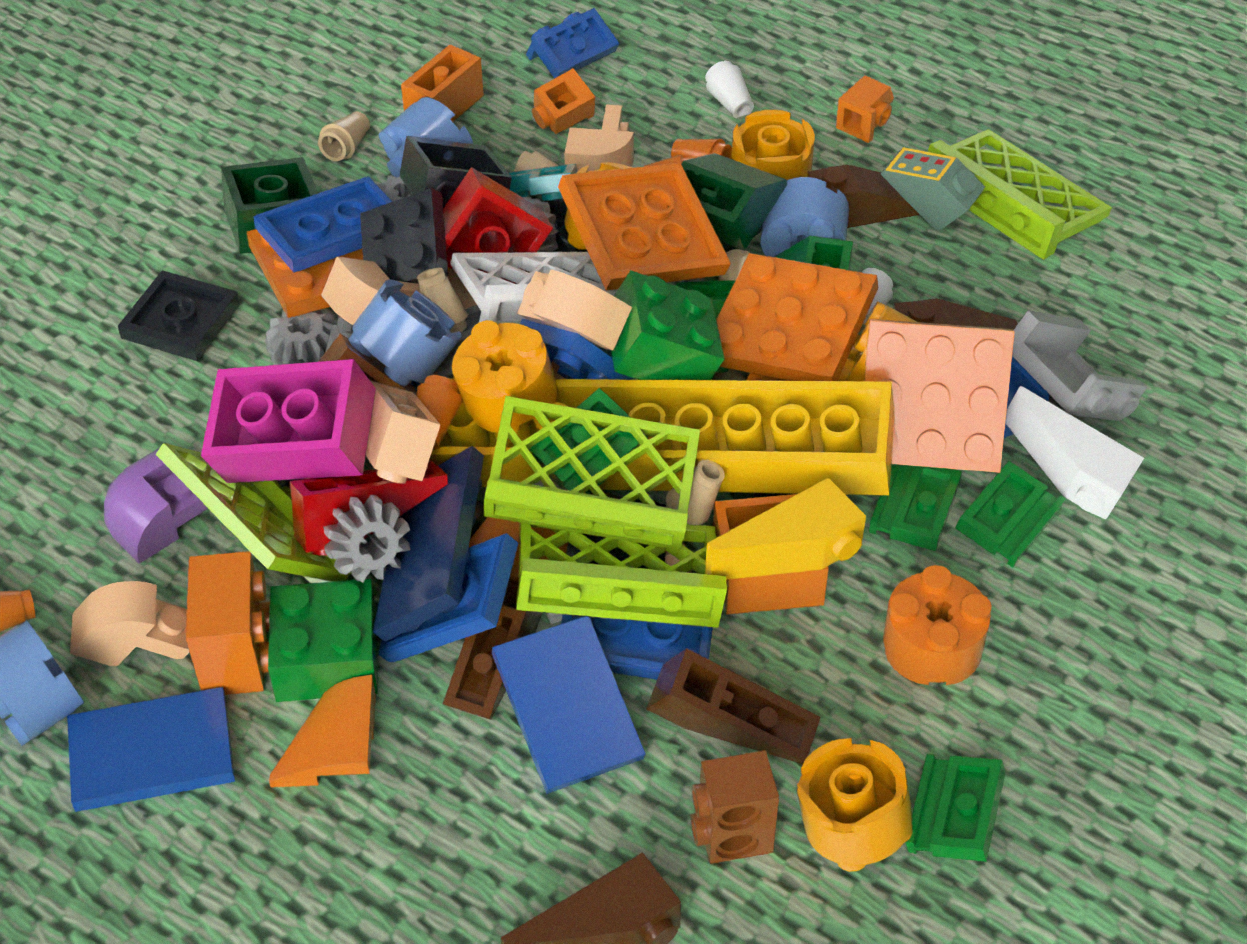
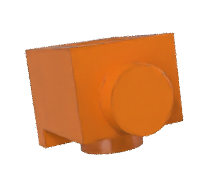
[532,68,595,134]
[836,75,894,143]

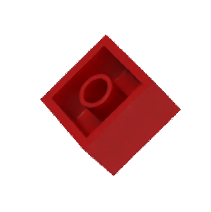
[443,167,553,284]

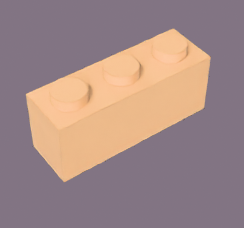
[366,380,440,483]

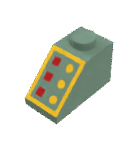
[881,147,985,231]

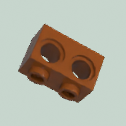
[690,750,779,864]

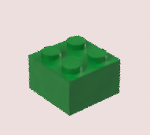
[611,270,725,380]
[268,579,378,702]

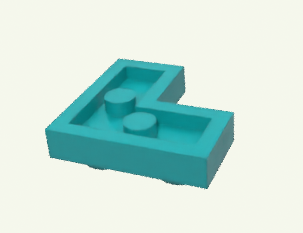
[508,163,577,201]

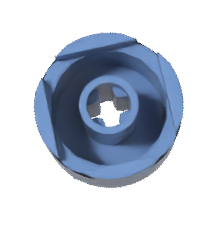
[379,97,474,177]
[760,177,849,257]
[348,280,462,386]
[0,620,84,746]

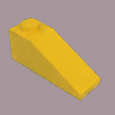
[705,478,866,580]

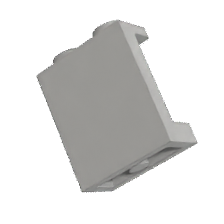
[1012,310,1147,421]

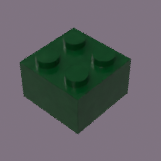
[221,157,318,254]

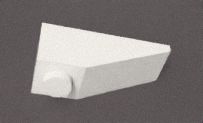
[1005,386,1144,519]

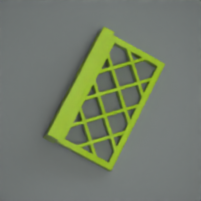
[928,129,1112,260]
[484,396,700,550]
[156,443,351,583]
[516,522,727,628]

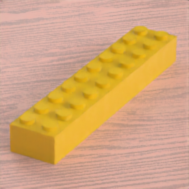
[429,378,895,495]

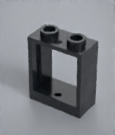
[399,136,512,209]

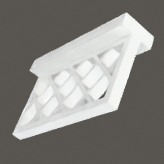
[451,252,618,324]

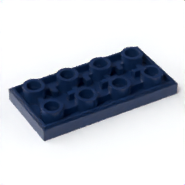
[373,446,484,642]

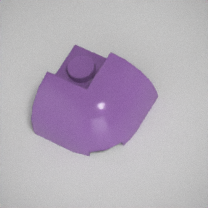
[104,447,208,564]

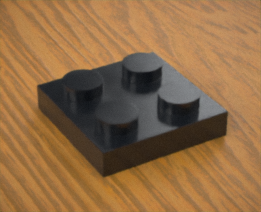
[360,188,448,284]
[117,270,240,361]

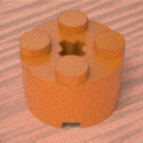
[883,565,992,685]

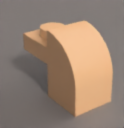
[564,104,634,172]
[321,257,420,325]
[517,270,632,351]
[70,581,189,666]

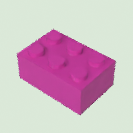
[201,359,376,483]

